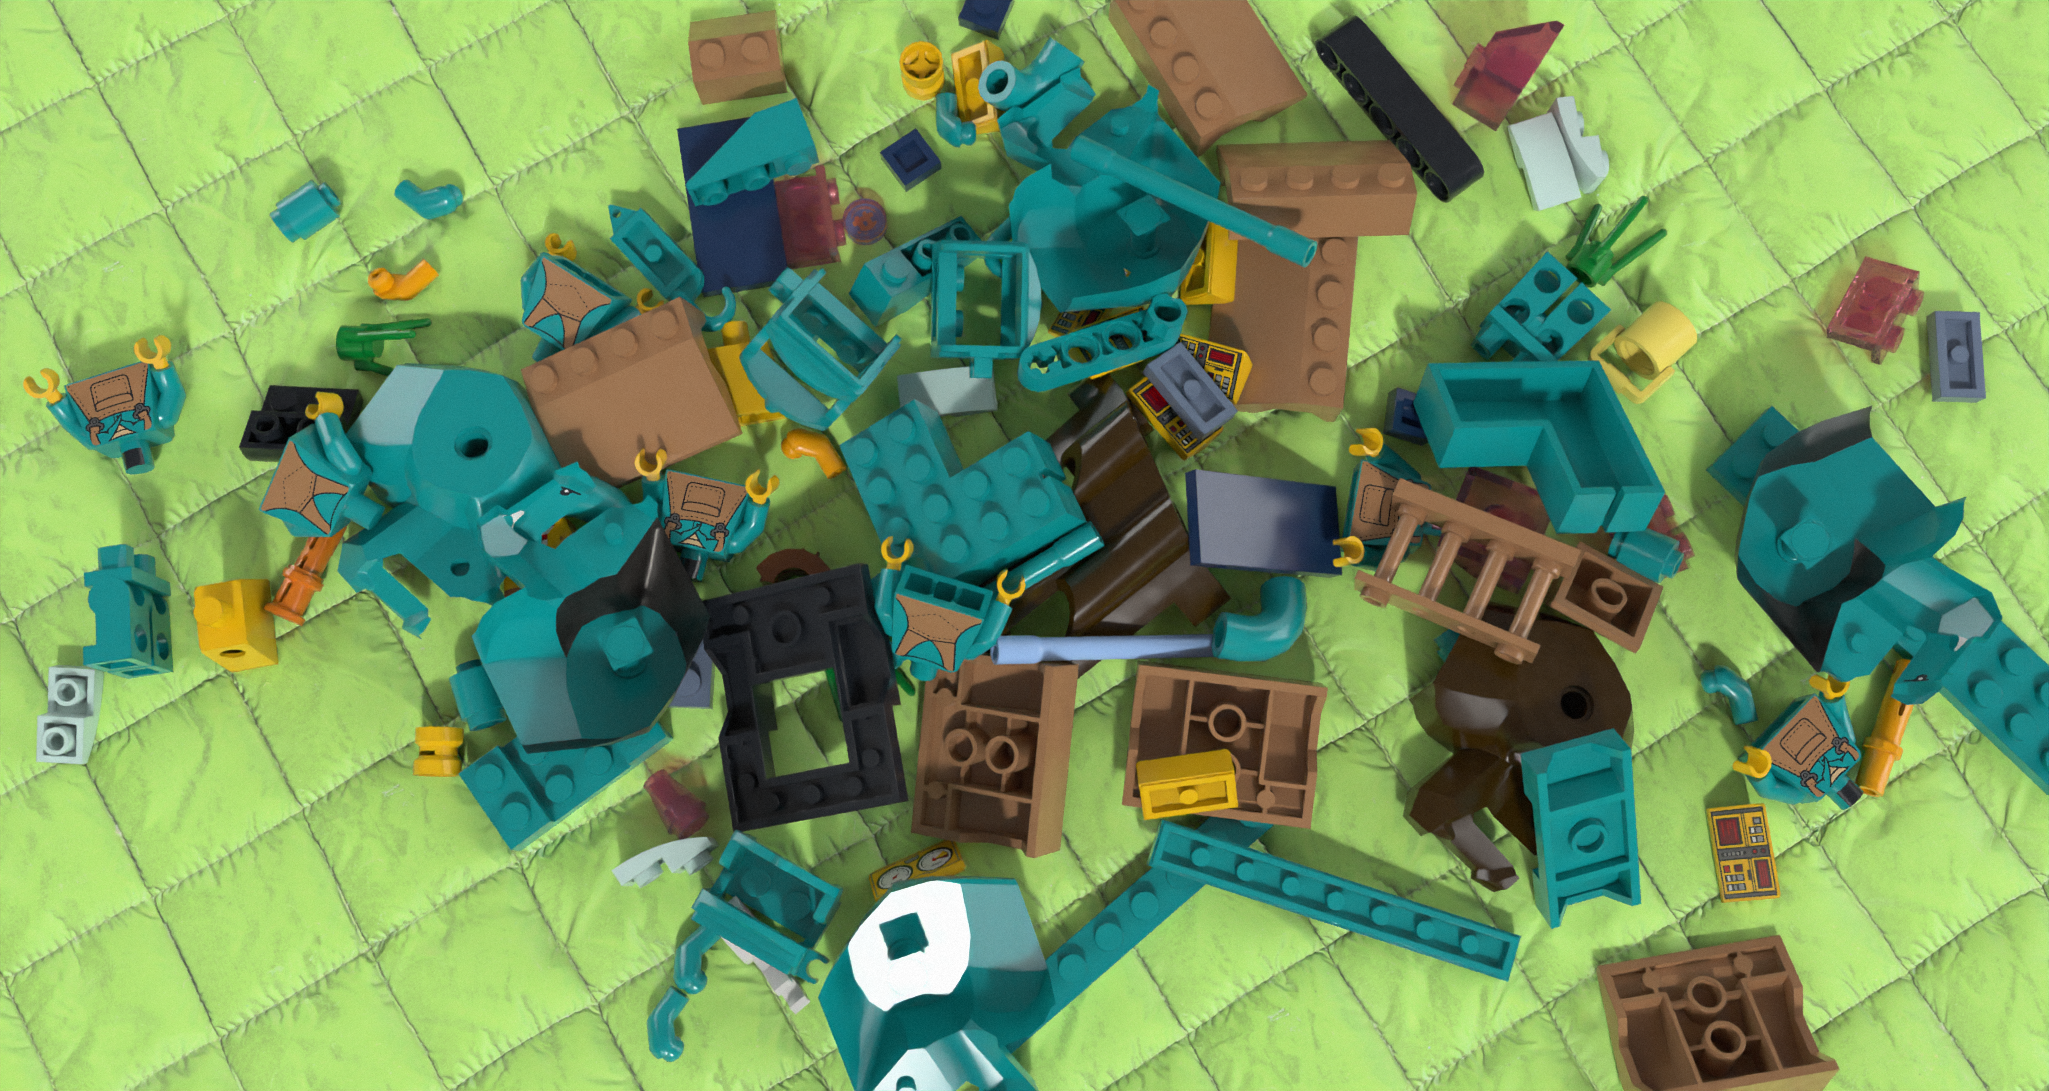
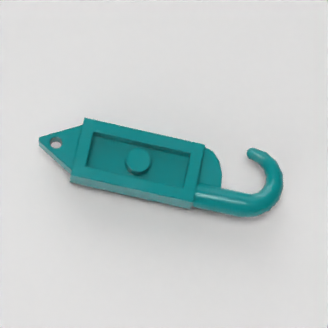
[608,204,736,332]

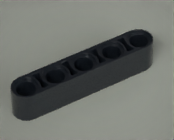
[1315,15,1484,203]

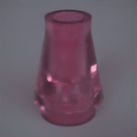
[643,769,709,840]

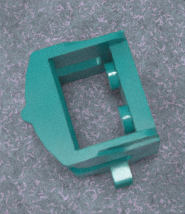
[930,240,1043,378]
[739,267,902,431]
[691,830,844,984]

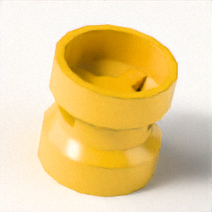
[899,41,945,101]
[413,726,464,777]

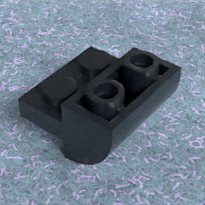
[239,385,364,462]

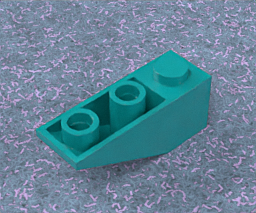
[686,98,819,207]
[849,216,982,327]

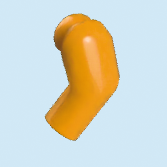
[368,259,439,301]
[781,428,847,479]

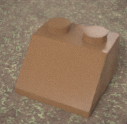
[688,10,787,105]
[1543,541,1663,654]

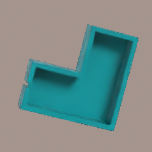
[1413,360,1665,534]
[839,399,1087,586]

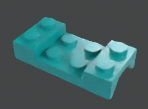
[459,721,674,851]
[1521,728,1641,929]

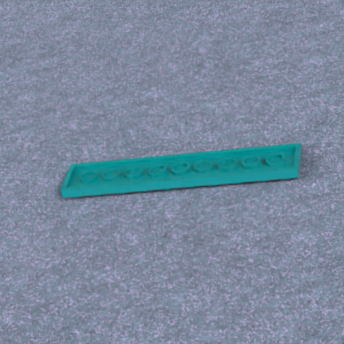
[1706,406,2049,795]

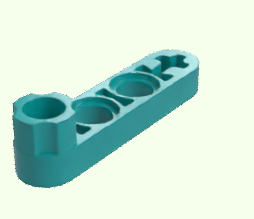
[1017,293,1188,392]

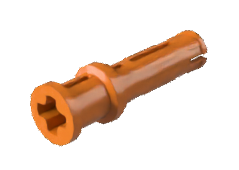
[263,525,348,626]

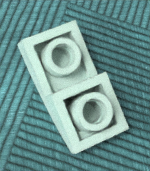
[1547,96,1609,194]
[1507,112,1581,211]
[897,366,997,417]
[36,665,104,764]
[611,837,719,888]

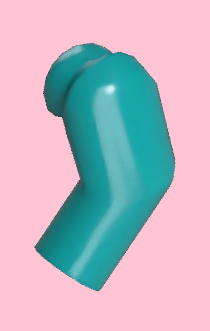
[936,92,976,148]
[394,179,463,220]
[1700,665,1759,725]
[673,925,721,995]
[646,986,690,1062]

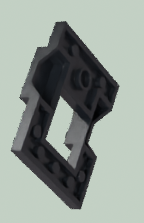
[702,563,909,833]

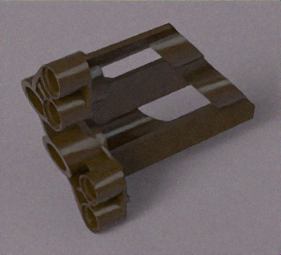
[978,373,1232,679]

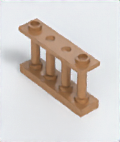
[1354,478,1581,664]

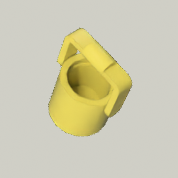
[1588,301,1697,404]

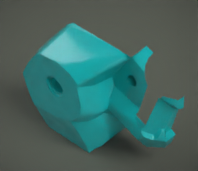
[997,67,1220,312]
[337,363,562,639]
[818,876,1056,1091]

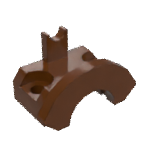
[756,548,831,586]

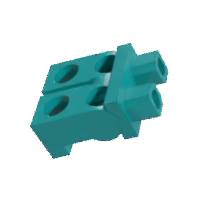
[1470,251,1611,362]
[83,544,173,679]

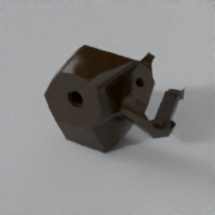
[1403,601,1634,892]

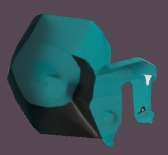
[1735,406,2003,705]
[471,462,710,754]

